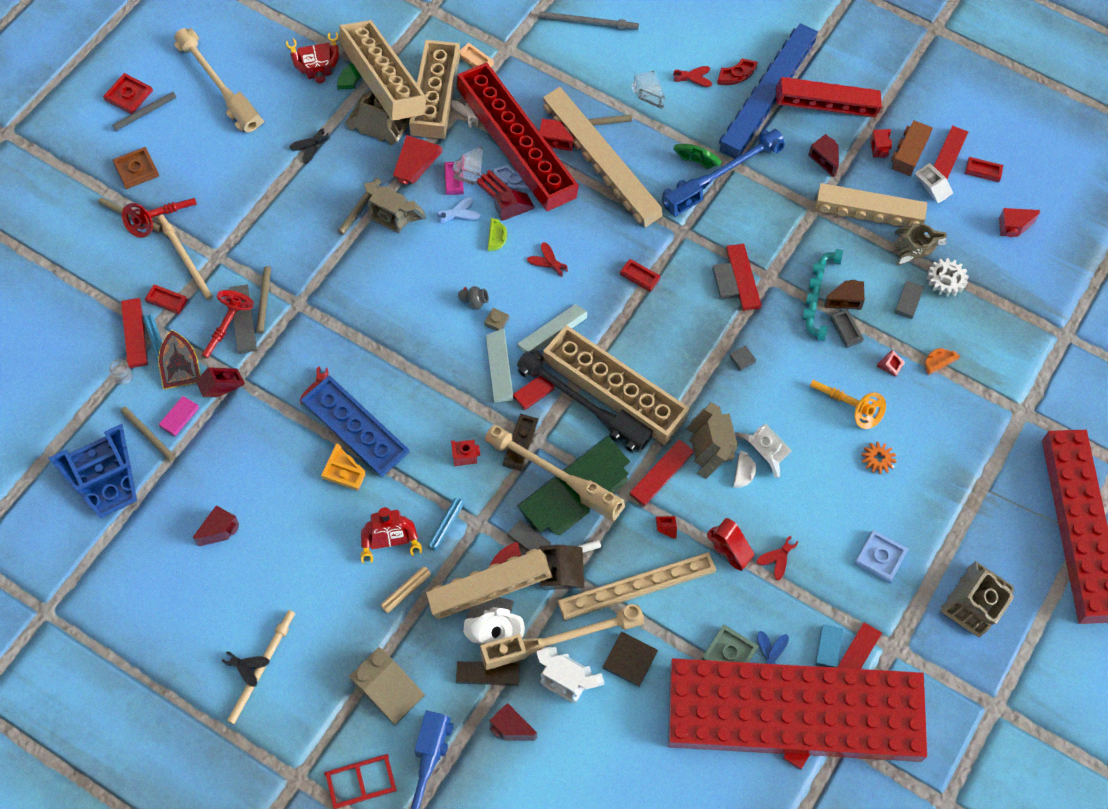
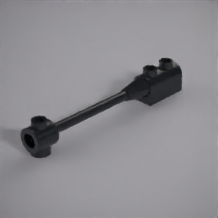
[517,350,653,453]

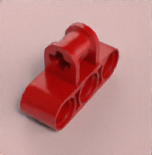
[707,518,755,571]

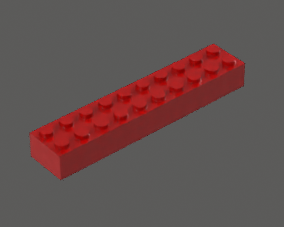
[457,62,579,212]
[1042,429,1108,624]

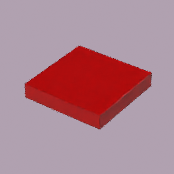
[103,73,153,114]

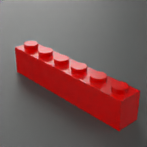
[776,77,882,118]

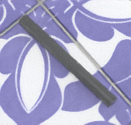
[112,92,176,131]

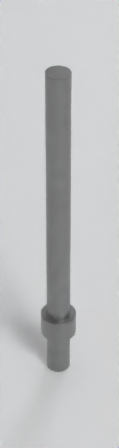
[539,11,639,30]

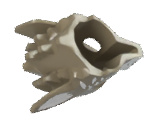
[894,223,947,265]

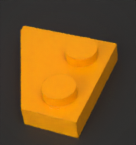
[321,443,366,491]

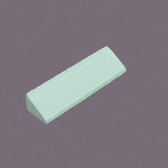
[517,304,587,353]
[486,329,513,403]

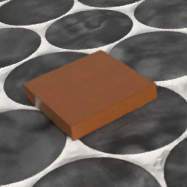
[112,147,159,189]

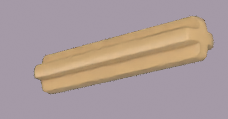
[381,566,431,613]

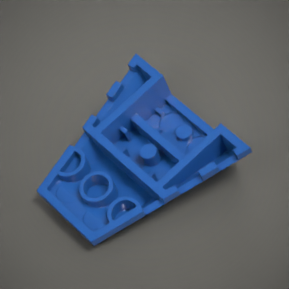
[48,424,138,519]

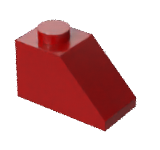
[539,118,573,151]
[999,208,1040,237]

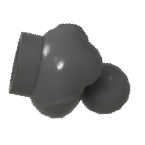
[458,286,489,310]

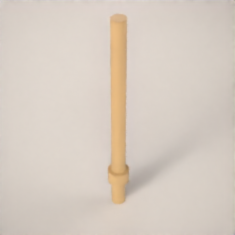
[157,215,213,300]
[227,610,295,724]

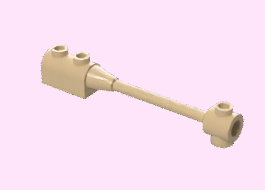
[174,28,265,133]
[485,425,625,522]
[480,604,644,670]

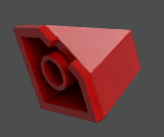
[393,135,443,185]

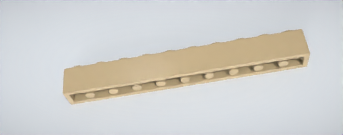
[543,87,662,228]

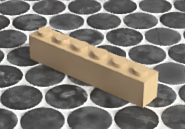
[815,183,927,227]
[426,549,552,620]

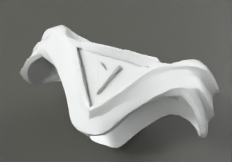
[463,607,525,645]

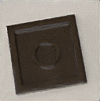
[602,631,658,687]

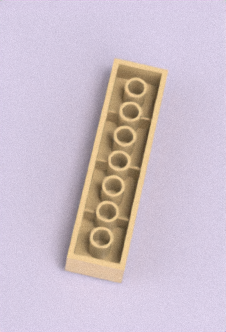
[339,20,426,121]
[543,325,690,445]

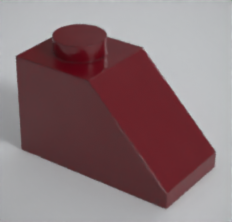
[808,134,839,177]
[494,189,534,221]
[196,367,245,397]
[193,505,239,546]
[489,703,537,741]

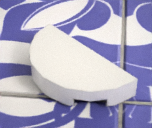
[733,450,756,488]

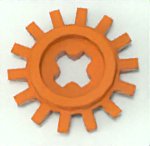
[861,442,897,474]

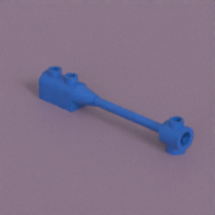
[662,129,785,217]
[411,710,454,809]

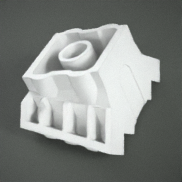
[536,647,604,704]

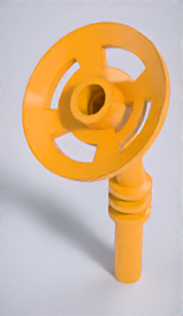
[810,380,886,429]

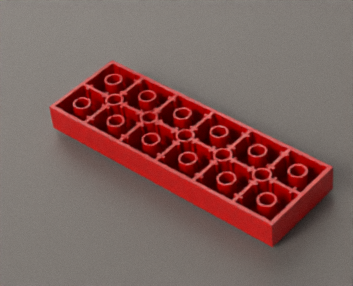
[668,658,927,762]

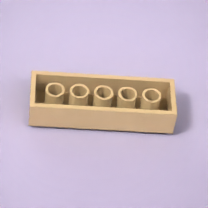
[409,40,460,139]

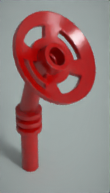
[122,198,197,238]
[201,290,254,359]

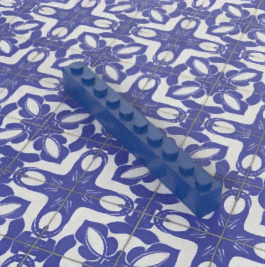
[719,23,818,159]

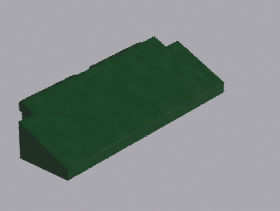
[517,436,631,535]

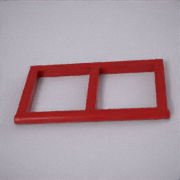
[324,754,397,809]

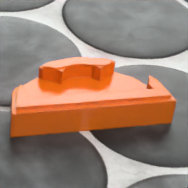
[925,348,960,375]

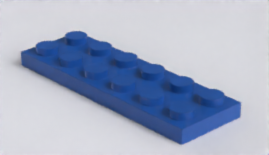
[301,375,410,478]

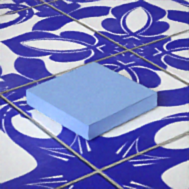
[854,530,909,583]

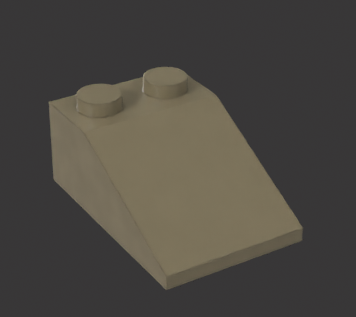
[349,647,425,725]

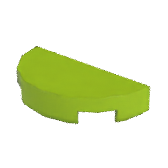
[488,218,507,251]

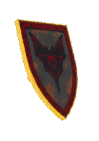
[158,330,201,389]

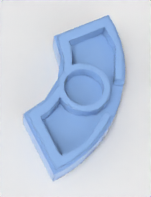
[492,164,531,191]

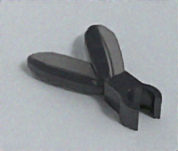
[289,128,329,164]
[222,651,270,687]

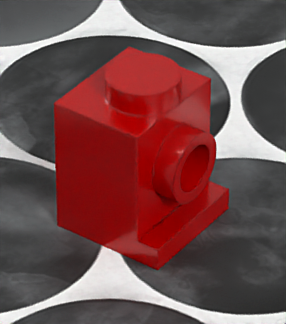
[870,129,892,158]
[451,440,480,466]

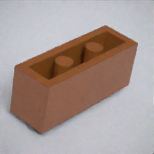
[891,120,933,176]

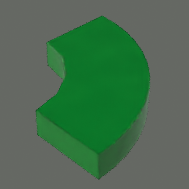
[337,63,362,89]
[673,144,722,169]

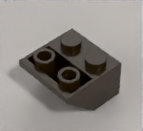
[539,545,584,590]

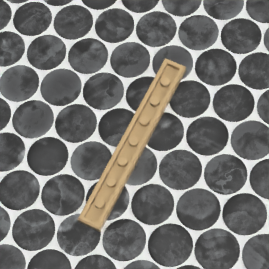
[557,552,716,621]

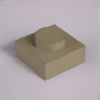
[484,308,509,331]

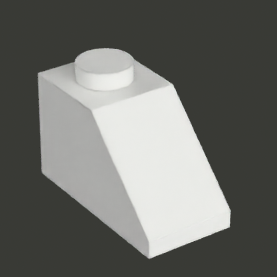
[915,163,953,203]

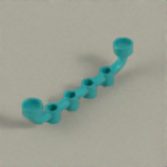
[803,249,843,341]

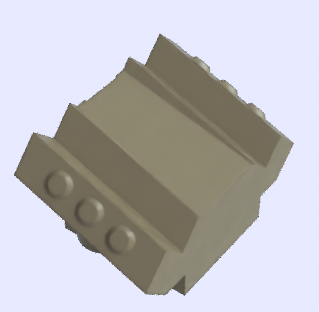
[345,90,410,145]
[364,181,426,233]
[686,402,737,479]
[941,561,1014,637]

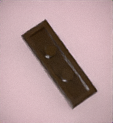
[503,413,539,471]
[456,661,519,686]

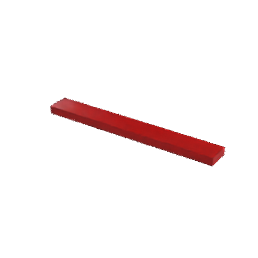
[783,622,882,770]

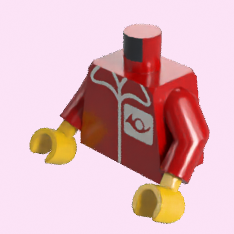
[286,32,339,83]
[360,507,422,564]

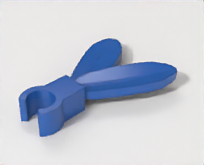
[757,631,789,664]

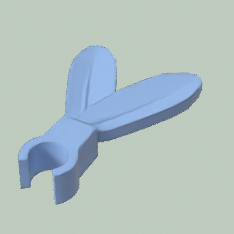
[438,197,480,224]

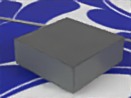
[730,346,756,371]

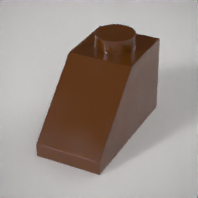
[824,280,865,310]

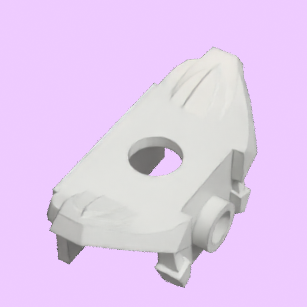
[735,423,792,478]

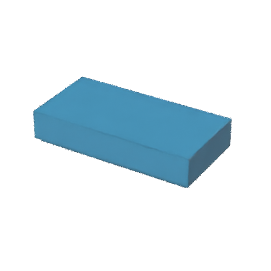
[815,624,843,668]

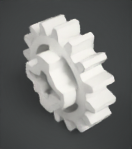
[927,258,969,297]

